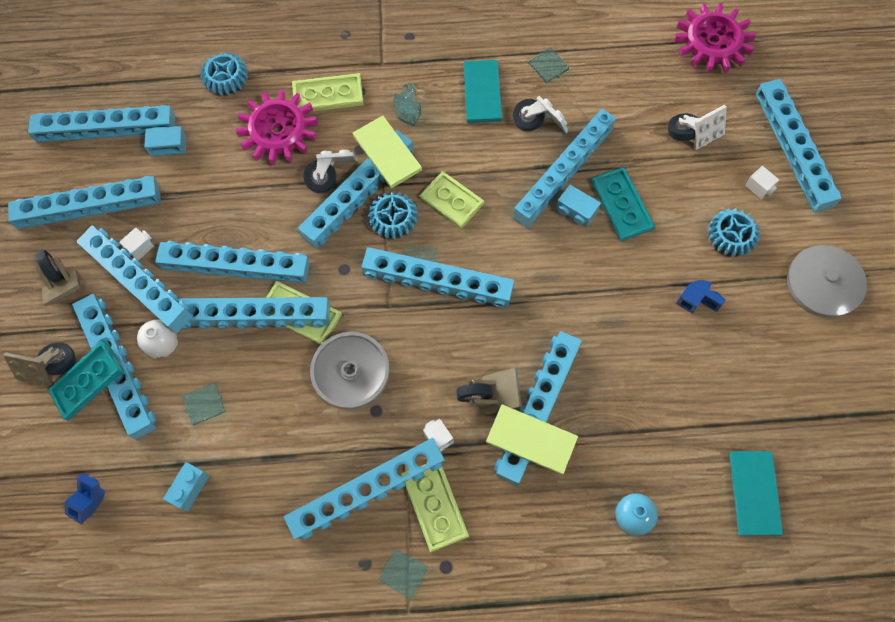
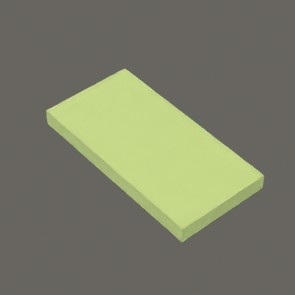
[292,73,364,111]
[353,116,422,188]
[266,281,342,345]
[486,405,578,475]
[401,464,469,553]

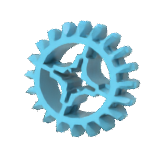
[201,52,248,96]
[368,191,418,240]
[708,208,761,257]

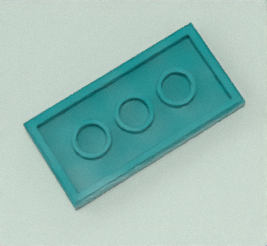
[463,60,502,123]
[591,167,655,242]
[48,340,124,421]
[729,451,783,536]

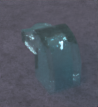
[394,83,421,126]

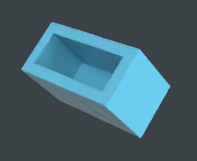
[145,126,186,156]
[556,185,601,227]
[163,462,210,512]

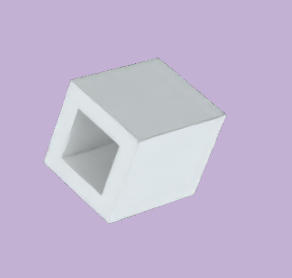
[745,166,779,199]
[119,228,154,260]
[423,419,454,451]

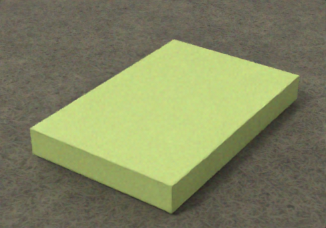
[419,171,484,229]

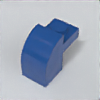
[676,280,726,314]
[65,473,105,524]

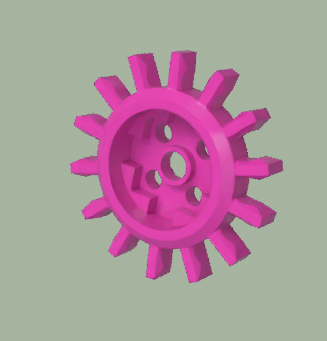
[674,3,756,73]
[236,89,318,165]

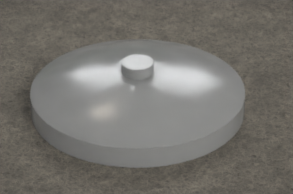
[787,245,867,318]
[310,332,390,410]

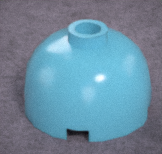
[615,493,658,536]

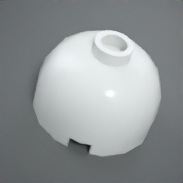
[137,319,178,359]

